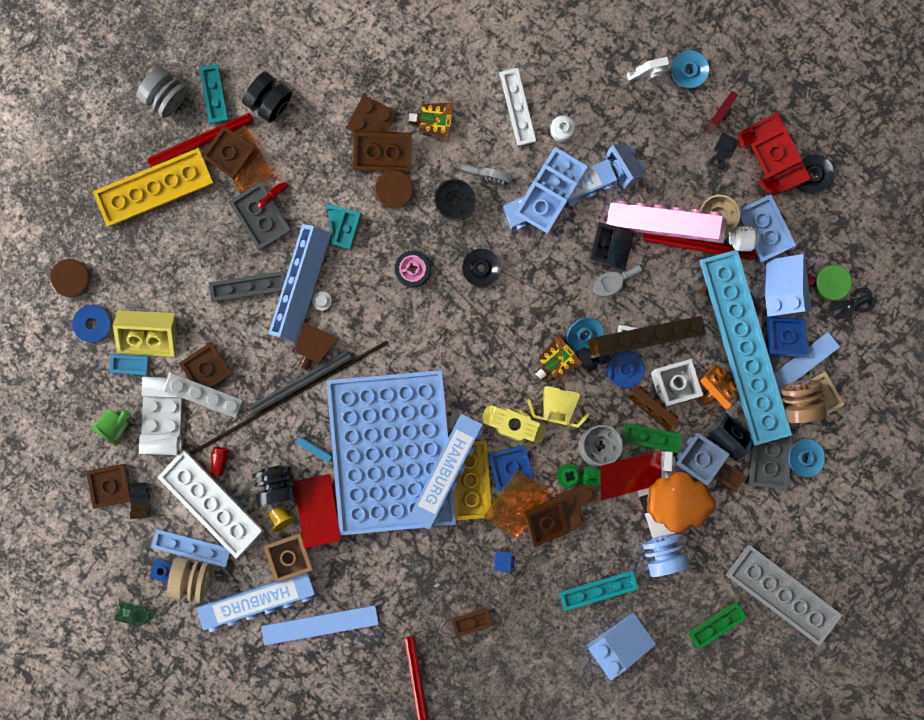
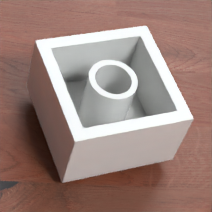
[651,359,703,409]

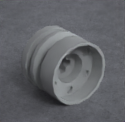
[136,66,188,118]
[578,425,623,467]

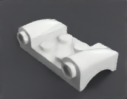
[139,377,183,455]

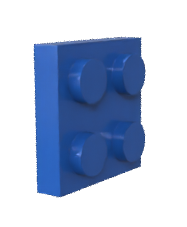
[766,317,808,357]
[488,445,535,492]

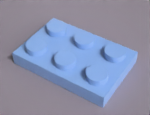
[739,195,796,263]

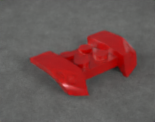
[739,112,811,196]

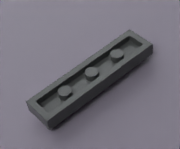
[209,271,286,302]

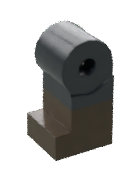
[130,482,151,519]

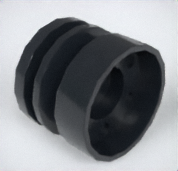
[434,179,476,221]
[252,465,298,506]

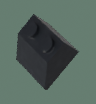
[707,413,753,460]

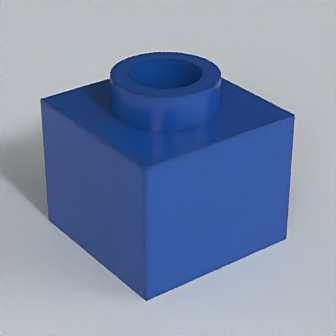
[494,550,515,572]
[149,557,173,584]

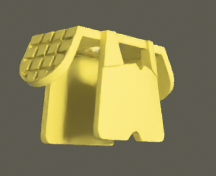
[527,386,591,428]
[482,405,546,443]

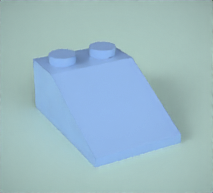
[605,142,646,190]
[765,254,812,317]
[586,612,656,681]

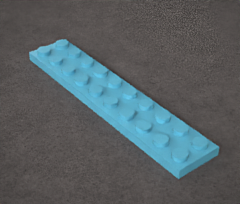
[700,250,792,446]

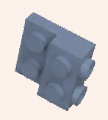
[675,432,730,486]

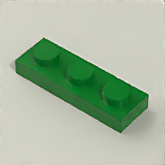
[622,423,683,453]
[687,601,747,650]

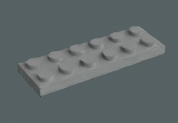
[726,544,843,646]

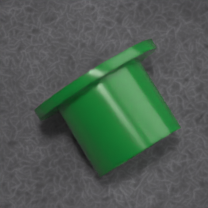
[557,464,581,488]

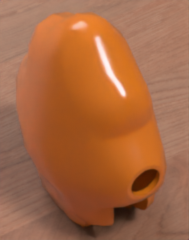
[647,472,716,533]

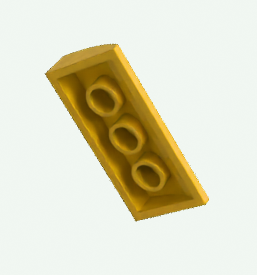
[453,440,492,520]

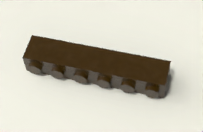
[588,316,706,359]

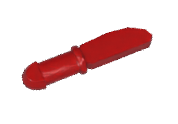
[258,182,288,209]

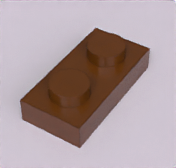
[714,462,746,492]
[451,607,493,638]

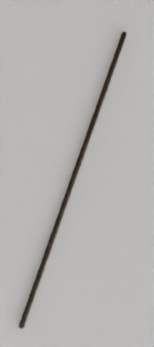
[189,341,388,455]

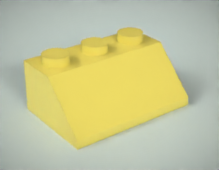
[113,310,177,357]

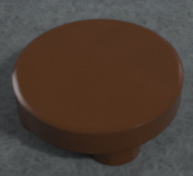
[375,170,413,209]
[50,259,90,297]

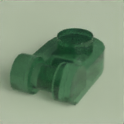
[113,600,150,626]

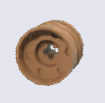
[781,380,827,423]

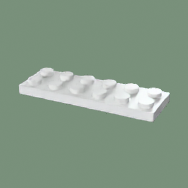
[157,450,264,559]

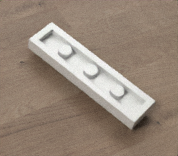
[499,68,536,147]
[163,373,243,418]

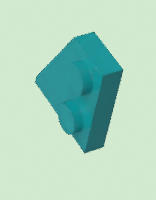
[326,203,362,250]

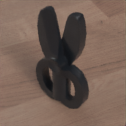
[829,287,876,320]

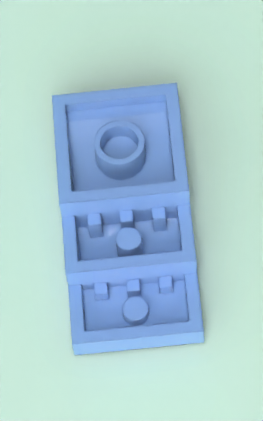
[514,147,588,234]

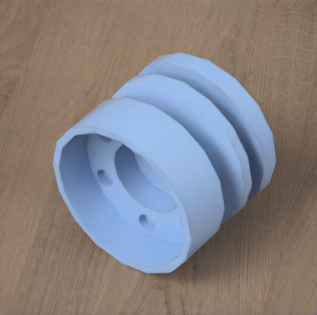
[642,534,690,577]

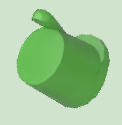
[91,408,131,446]

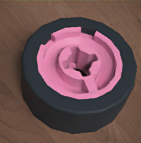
[395,251,431,288]

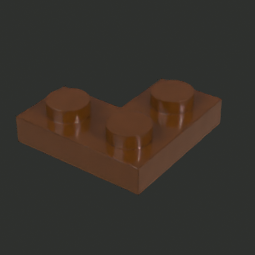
[556,484,599,531]

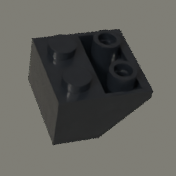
[588,222,634,271]

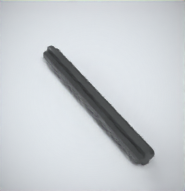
[249,351,352,414]

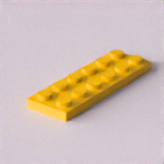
[93,148,214,228]

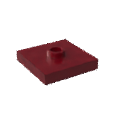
[705,91,738,134]

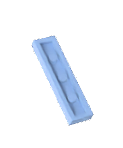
[151,529,230,567]

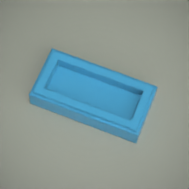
[109,354,150,375]
[295,437,333,463]

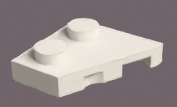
[627,57,669,81]

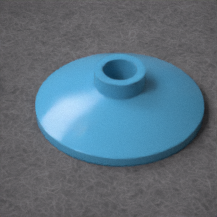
[671,50,709,88]
[567,317,604,351]
[789,439,825,477]

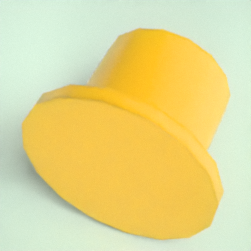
[269,506,295,532]

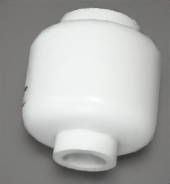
[550,115,575,142]
[729,226,759,251]

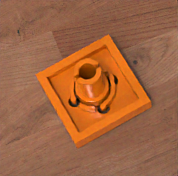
[700,364,739,410]

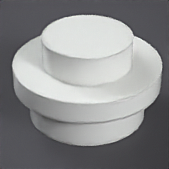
[312,291,332,311]

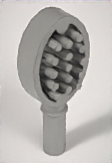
[461,163,513,186]
[593,265,642,297]

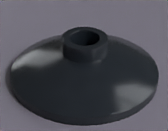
[799,155,834,193]
[462,249,500,287]

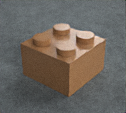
[263,532,315,583]

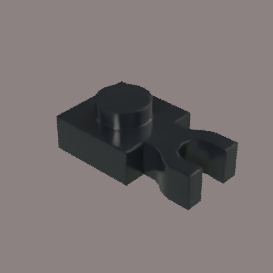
[709,132,739,170]

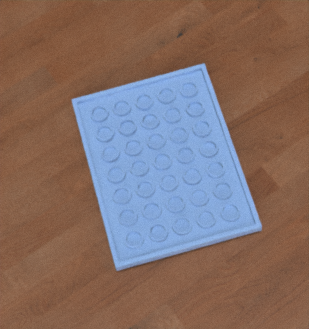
[326,370,456,535]

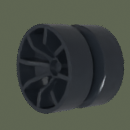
[242,71,293,123]

